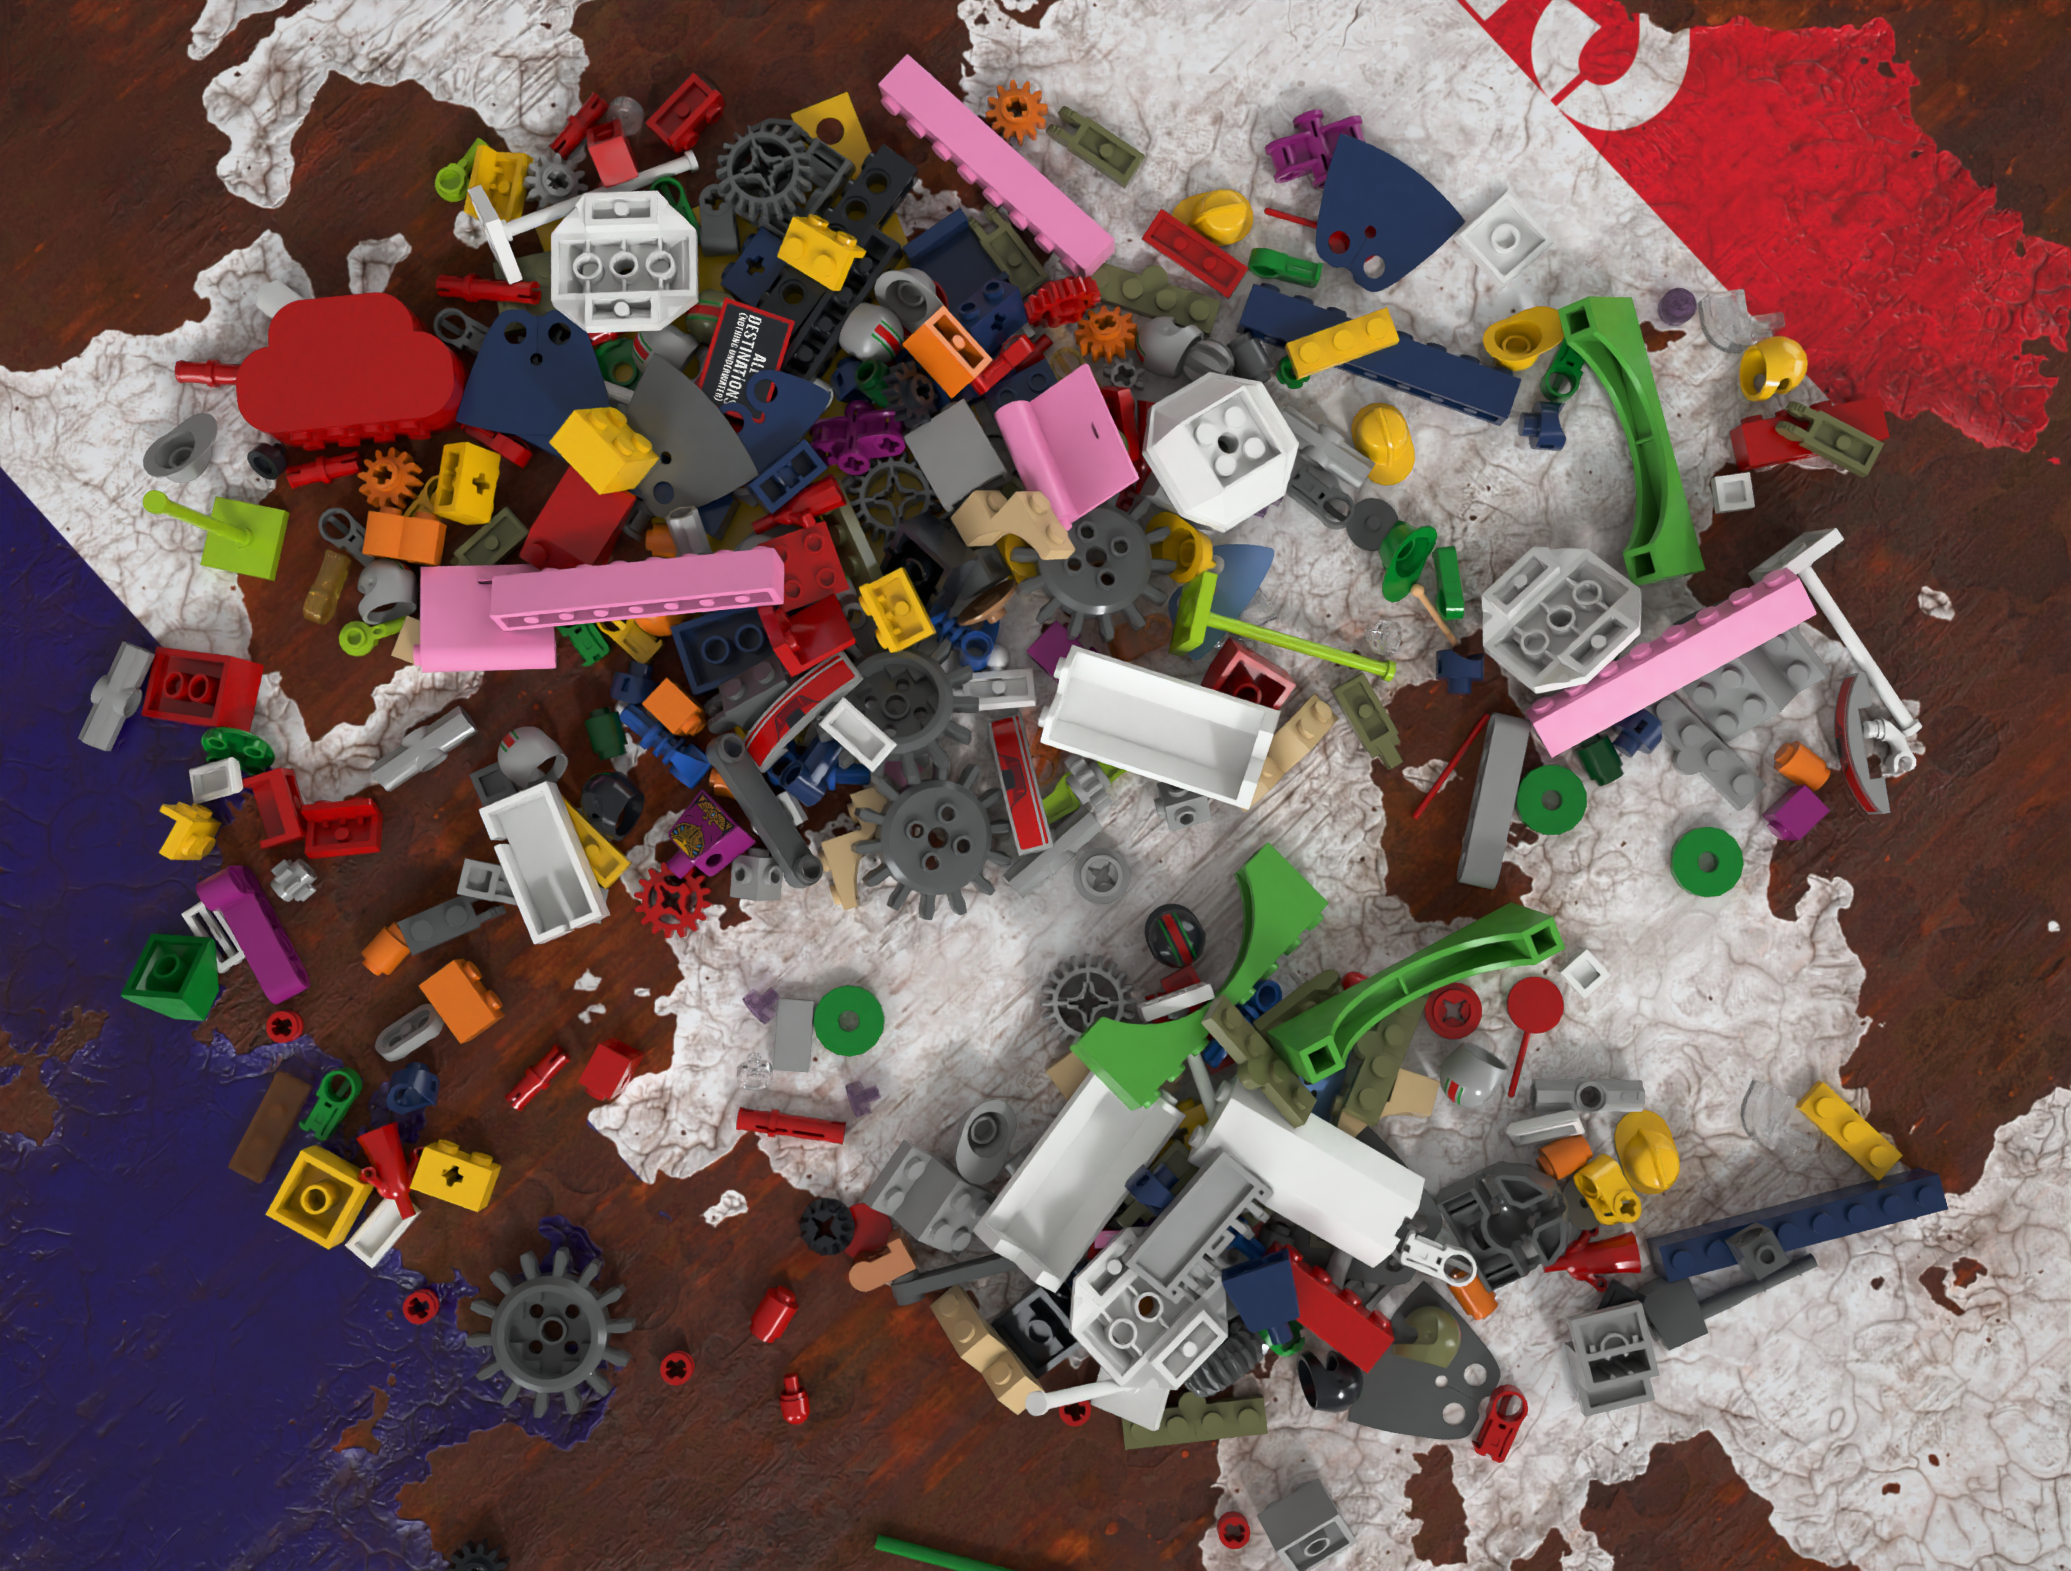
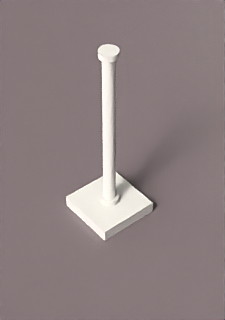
[467,150,699,284]
[1748,528,1922,737]
[1135,982,1257,1214]
[1025,1367,1170,1431]

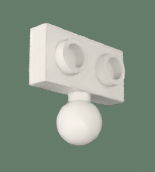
[963,644,1036,711]

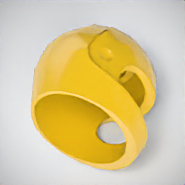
[1739,336,1808,402]

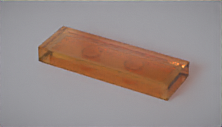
[228,1070,313,1184]

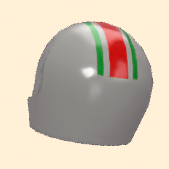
[839,302,904,364]
[1135,316,1204,379]
[632,324,701,373]
[357,558,419,625]
[497,726,568,789]
[1440,1042,1508,1108]

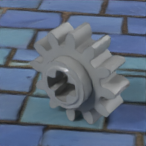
[522,153,588,211]
[1063,754,1113,812]

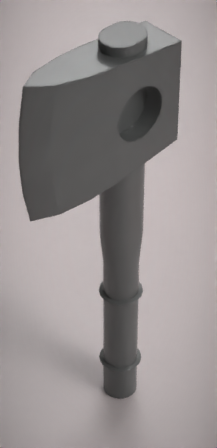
[1636,1253,1818,1351]

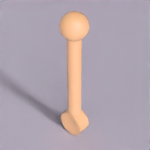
[1411,583,1459,647]

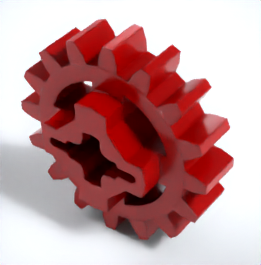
[1023,276,1101,328]
[634,862,714,938]

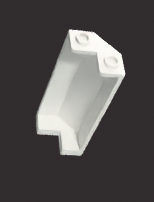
[1038,645,1281,810]
[972,1071,1186,1293]
[1187,1074,1425,1268]

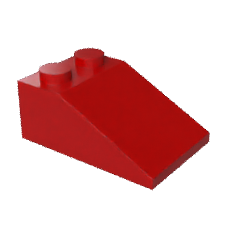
[519,465,637,571]
[1200,636,1296,710]
[141,647,264,733]

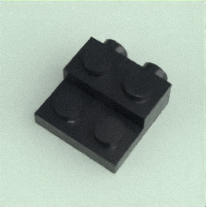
[990,1282,1082,1379]

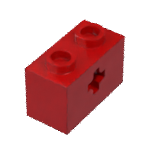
[578,1037,645,1101]

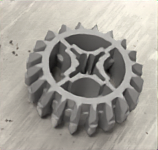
[1040,953,1136,1045]

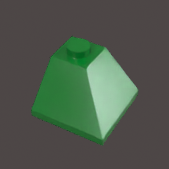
[121,934,219,1021]

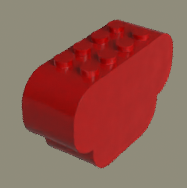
[236,292,470,451]

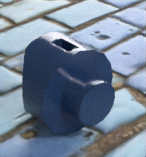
[829,356,875,405]
[1518,401,1566,451]
[1436,649,1485,695]
[610,661,661,708]
[1611,708,1662,758]
[386,1062,440,1115]
[1125,1162,1179,1217]

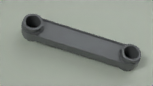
[706,733,823,889]
[890,1253,1019,1306]

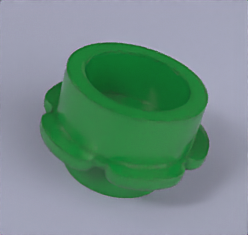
[1276,355,1311,389]

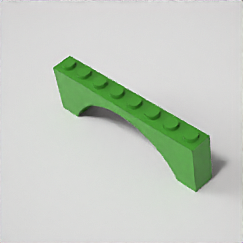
[1558,296,1705,586]
[1069,842,1329,1111]
[1267,902,1566,1084]

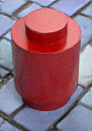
[749,1286,799,1343]

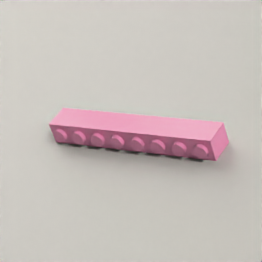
[878,54,1115,279]
[489,546,784,631]
[1525,567,1817,758]

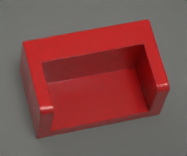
[586,118,639,188]
[242,767,307,849]

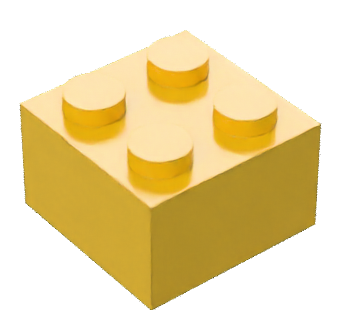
[549,407,660,495]
[265,1144,374,1249]

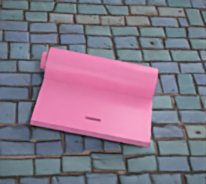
[994,363,1139,531]
[413,564,557,673]

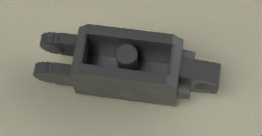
[704,654,819,735]

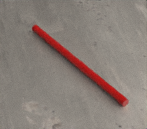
[1411,713,1490,820]

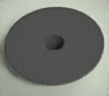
[1346,498,1398,551]
[1562,1177,1605,1230]

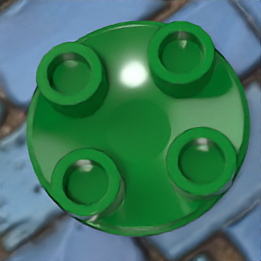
[201,727,275,776]

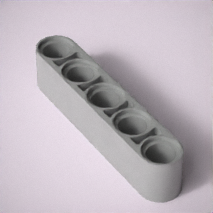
[1457,712,1530,890]

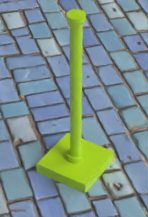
[143,490,290,581]
[1168,571,1396,682]

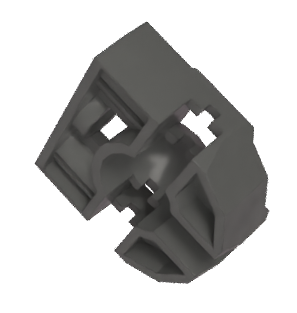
[735,118,856,241]
[1437,1161,1569,1293]

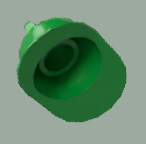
[1379,520,1437,603]

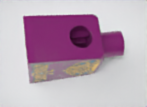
[665,789,756,879]

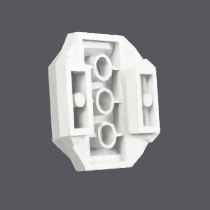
[551,191,699,333]
[1142,372,1299,533]
[1482,546,1642,694]
[1069,1227,1228,1390]

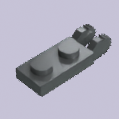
[397,895,506,956]

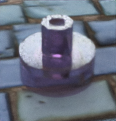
[1657,288,1697,326]
[742,987,780,1025]
[845,1080,881,1118]

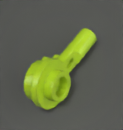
[435,138,489,202]
[339,615,406,657]

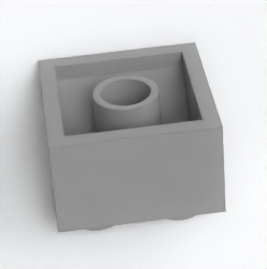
[1257,1478,1357,1571]

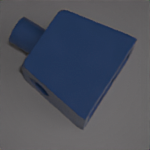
[1221,1248,1300,1345]

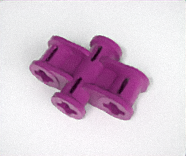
[1264,109,1365,190]
[809,400,906,475]

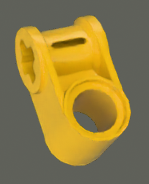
[1573,1154,1642,1226]

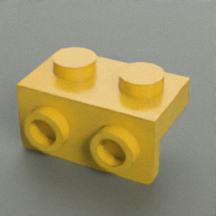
[464,145,534,222]
[777,214,866,291]
[859,567,937,653]
[159,802,222,860]

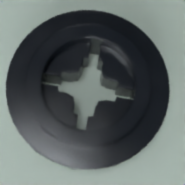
[798,1198,855,1256]

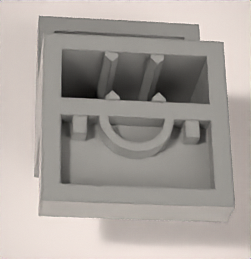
[1682,626,1831,743]
[862,1140,997,1257]
[1565,1300,1659,1417]

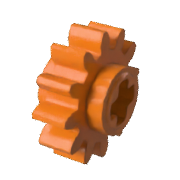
[986,79,1048,146]
[1075,305,1138,364]
[358,447,424,510]

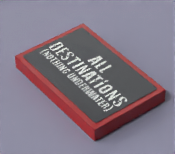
[698,297,795,424]

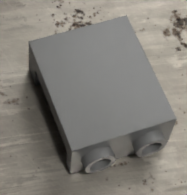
[903,398,1013,516]

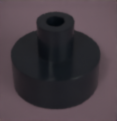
[247,443,287,480]

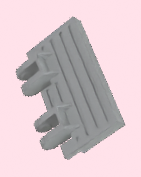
[1122,1146,1274,1305]

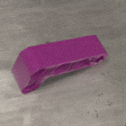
[196,865,311,1005]

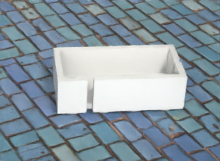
[479,781,610,944]

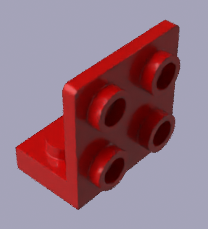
[757,520,850,612]
[757,594,856,677]

